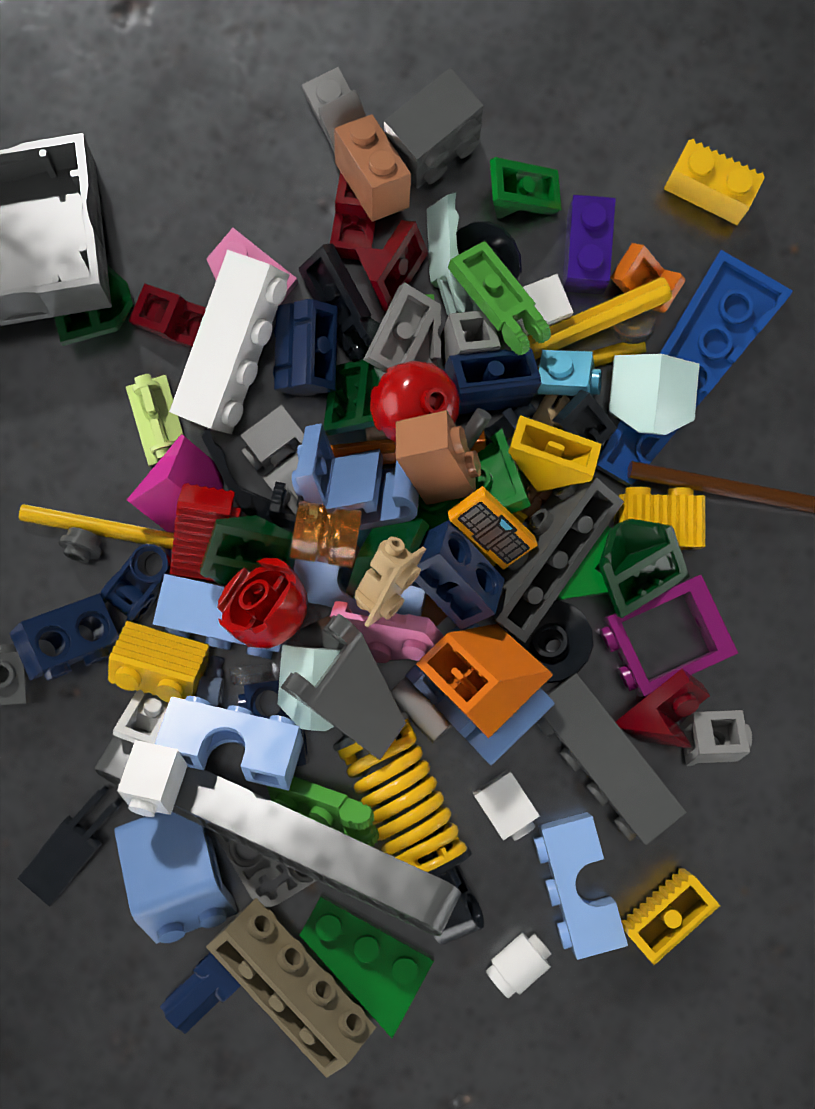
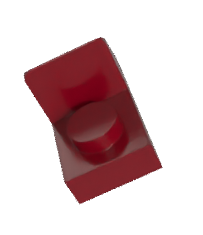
[355,220,429,311]
[615,669,710,748]

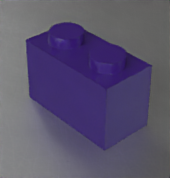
[562,195,616,295]

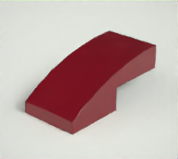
[330,172,377,260]
[129,283,206,349]

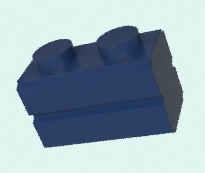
[273,299,338,396]
[443,347,541,414]

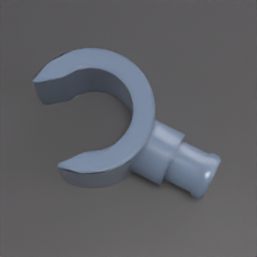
[484,403,536,443]
[197,656,224,707]

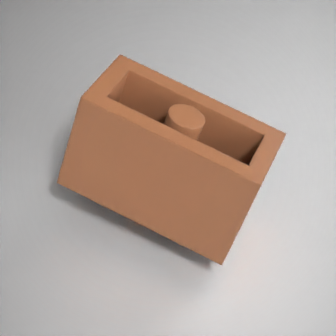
[334,114,411,222]
[396,410,481,505]

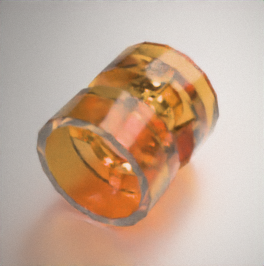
[290,501,362,569]

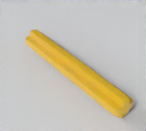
[527,277,673,360]

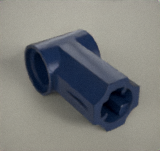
[160,952,241,1034]

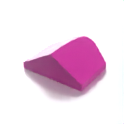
[127,434,223,533]

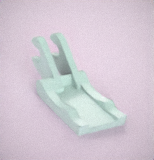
[427,192,481,316]

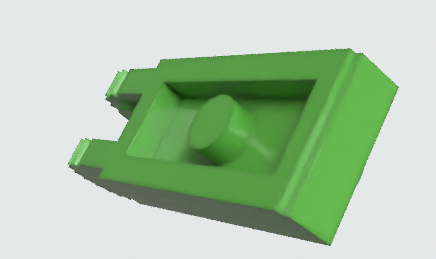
[448,241,551,356]
[267,776,379,846]

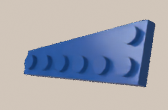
[596,250,793,487]

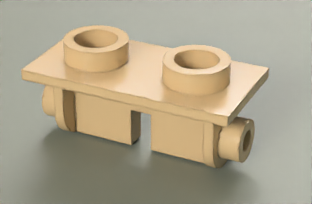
[355,537,426,628]

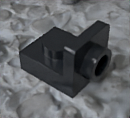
[552,390,617,450]

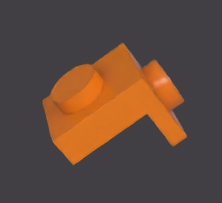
[610,243,686,313]

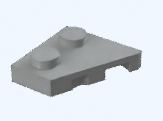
[363,283,441,373]

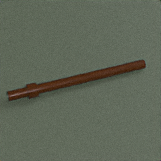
[627,461,815,513]

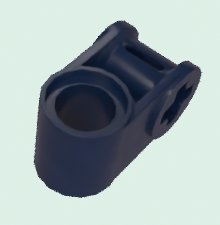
[100,544,172,623]

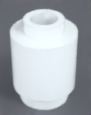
[486,932,552,999]

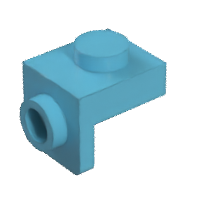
[537,350,602,397]

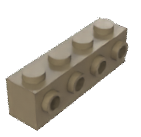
[206,898,377,1078]

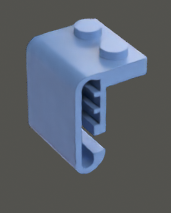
[292,423,419,536]
[405,623,555,766]
[114,812,238,944]

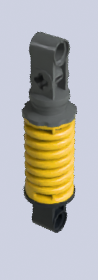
[299,614,484,945]

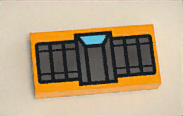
[447,486,538,570]

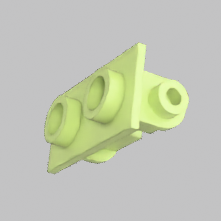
[125,374,184,466]

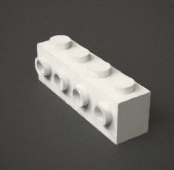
[169,250,290,434]

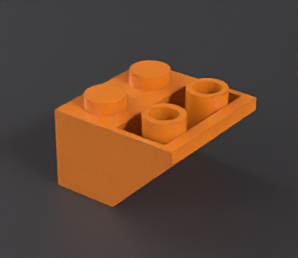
[416,624,553,739]

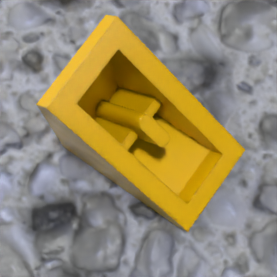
[508,415,602,492]

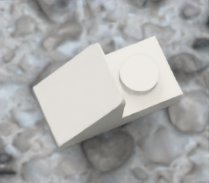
[113,690,169,744]

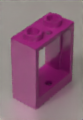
[600,574,738,697]

